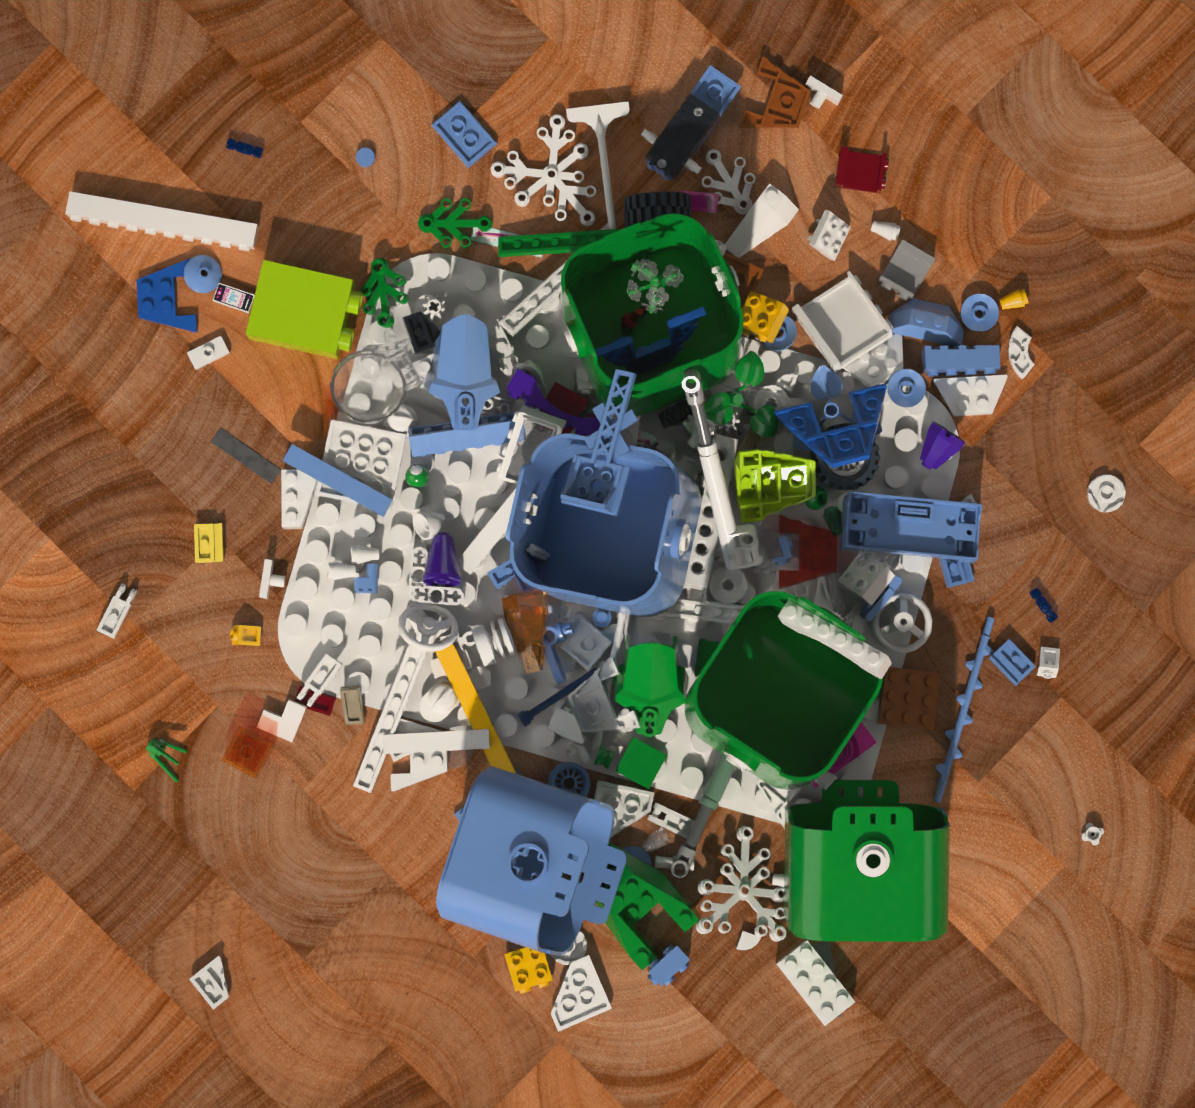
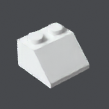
[547,706,584,745]

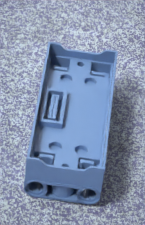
[840,491,982,563]

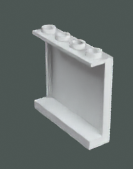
[792,271,893,373]

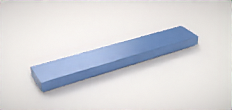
[283,444,393,517]

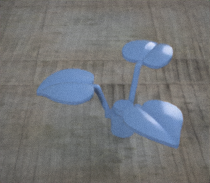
[792,365,882,451]

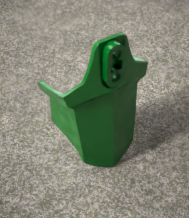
[614,635,687,737]

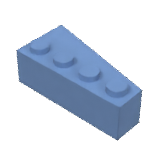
[921,345,1000,377]

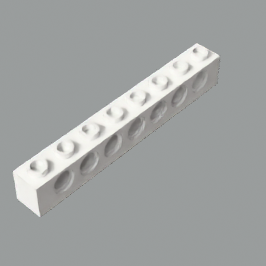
[684,434,738,591]

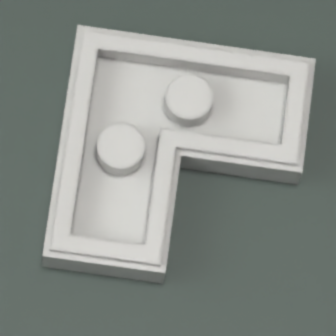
[257,699,307,742]

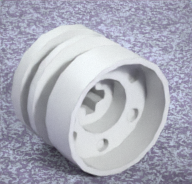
[471,618,515,667]

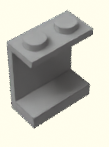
[878,239,936,301]

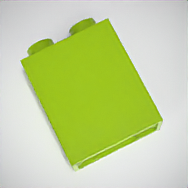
[246,260,363,359]

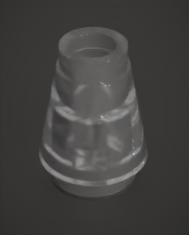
[641,827,671,854]

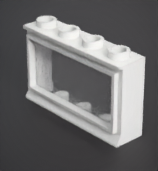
[497,405,566,485]

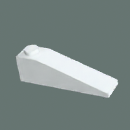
[725,184,799,258]

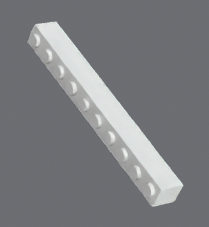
[65,191,259,251]

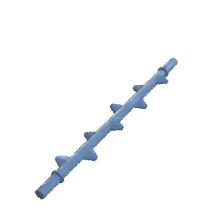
[933,617,995,803]

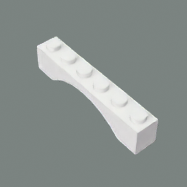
[778,600,892,679]

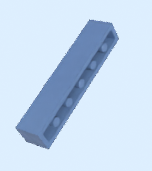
[408,411,526,457]

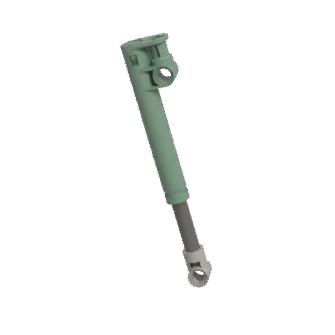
[671,753,735,878]

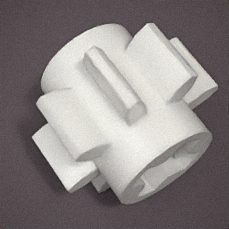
[423,296,446,320]
[719,412,740,433]

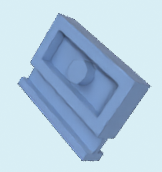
[939,558,975,588]
[988,639,1036,686]

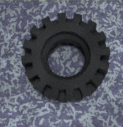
[658,399,693,429]

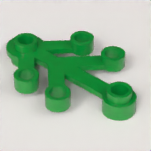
[418,198,492,248]
[361,258,409,328]

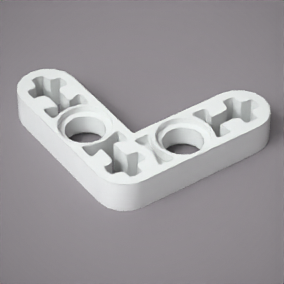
[408,547,464,606]

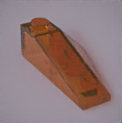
[501,590,548,674]

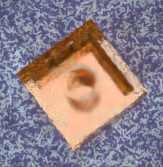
[221,726,275,779]

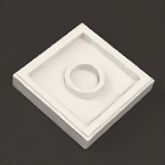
[559,617,613,672]

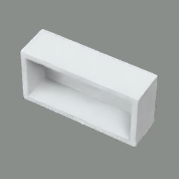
[776,940,855,1026]

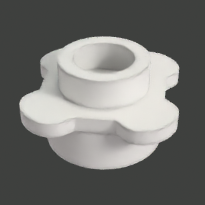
[1081,823,1104,845]

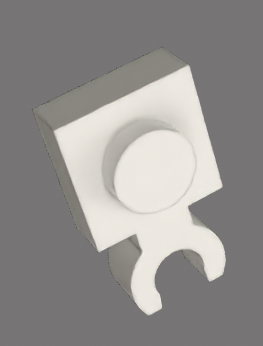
[439,631,475,652]

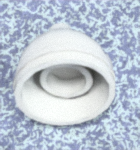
[413,510,445,540]

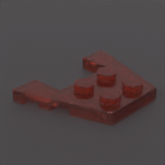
[779,515,837,589]

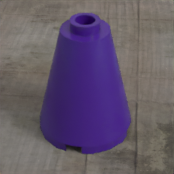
[423,532,461,587]

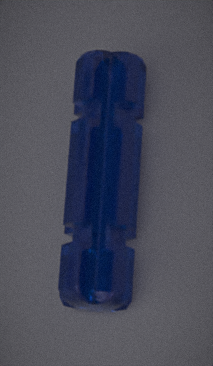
[226,138,263,158]
[1030,588,1058,623]

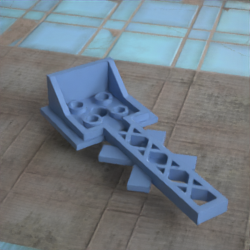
[560,369,638,516]

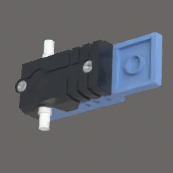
[641,65,741,182]

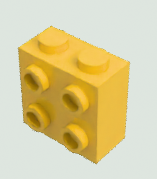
[742,291,789,343]
[504,947,553,994]

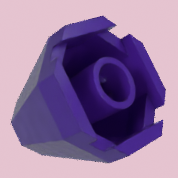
[920,421,965,470]

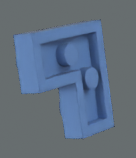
[487,559,536,596]

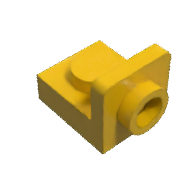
[230,625,261,646]

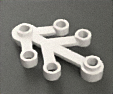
[702,149,756,215]

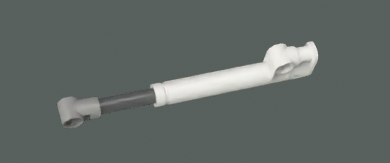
[682,369,764,570]

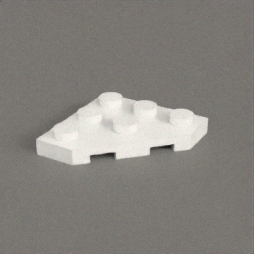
[594,780,654,838]
[551,954,612,1032]

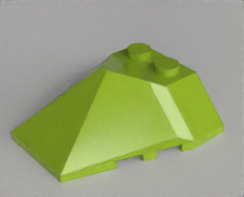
[734,449,816,523]

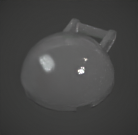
[330,349,425,424]

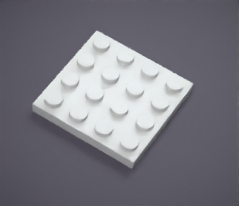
[315,420,407,510]

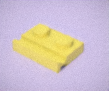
[194,523,224,563]

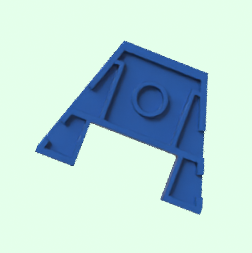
[136,258,197,333]

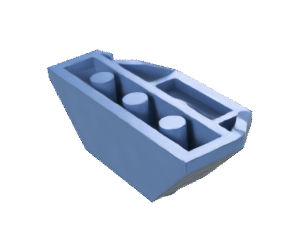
[888,298,964,347]

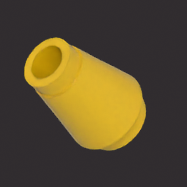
[999,289,1029,310]

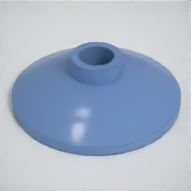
[184,255,222,293]
[961,294,999,332]
[763,316,797,351]
[887,369,926,408]

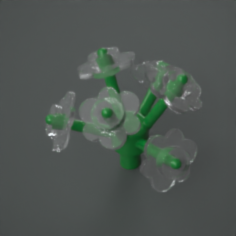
[627,259,683,314]

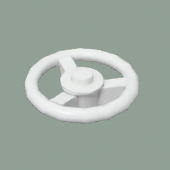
[871,592,933,654]
[398,603,459,652]

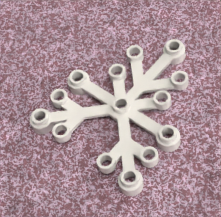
[491,114,596,227]
[696,826,786,942]

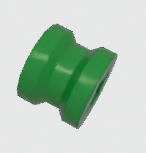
[594,746,615,769]

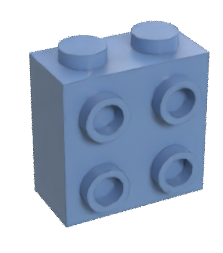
[648,944,690,986]

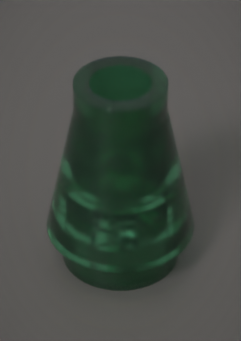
[823,506,842,536]

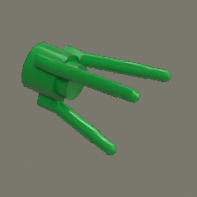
[146,737,187,782]

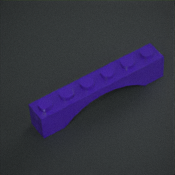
[506,369,610,441]

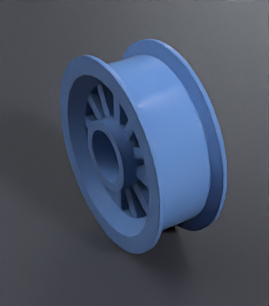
[548,762,590,797]

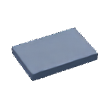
[431,101,497,169]

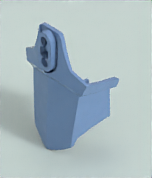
[424,314,500,430]

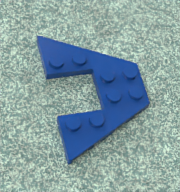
[595,307,706,374]
[774,383,887,468]

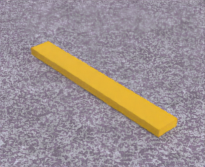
[435,643,517,774]

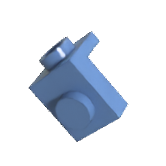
[772,535,793,566]

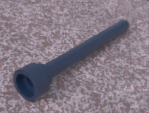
[517,668,597,727]

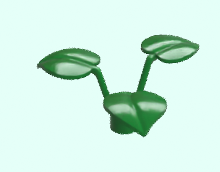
[704,351,779,437]

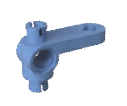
[531,622,575,685]

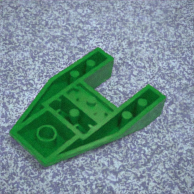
[596,842,702,970]

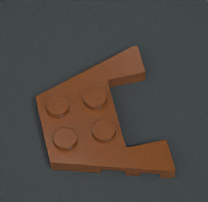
[739,56,811,128]

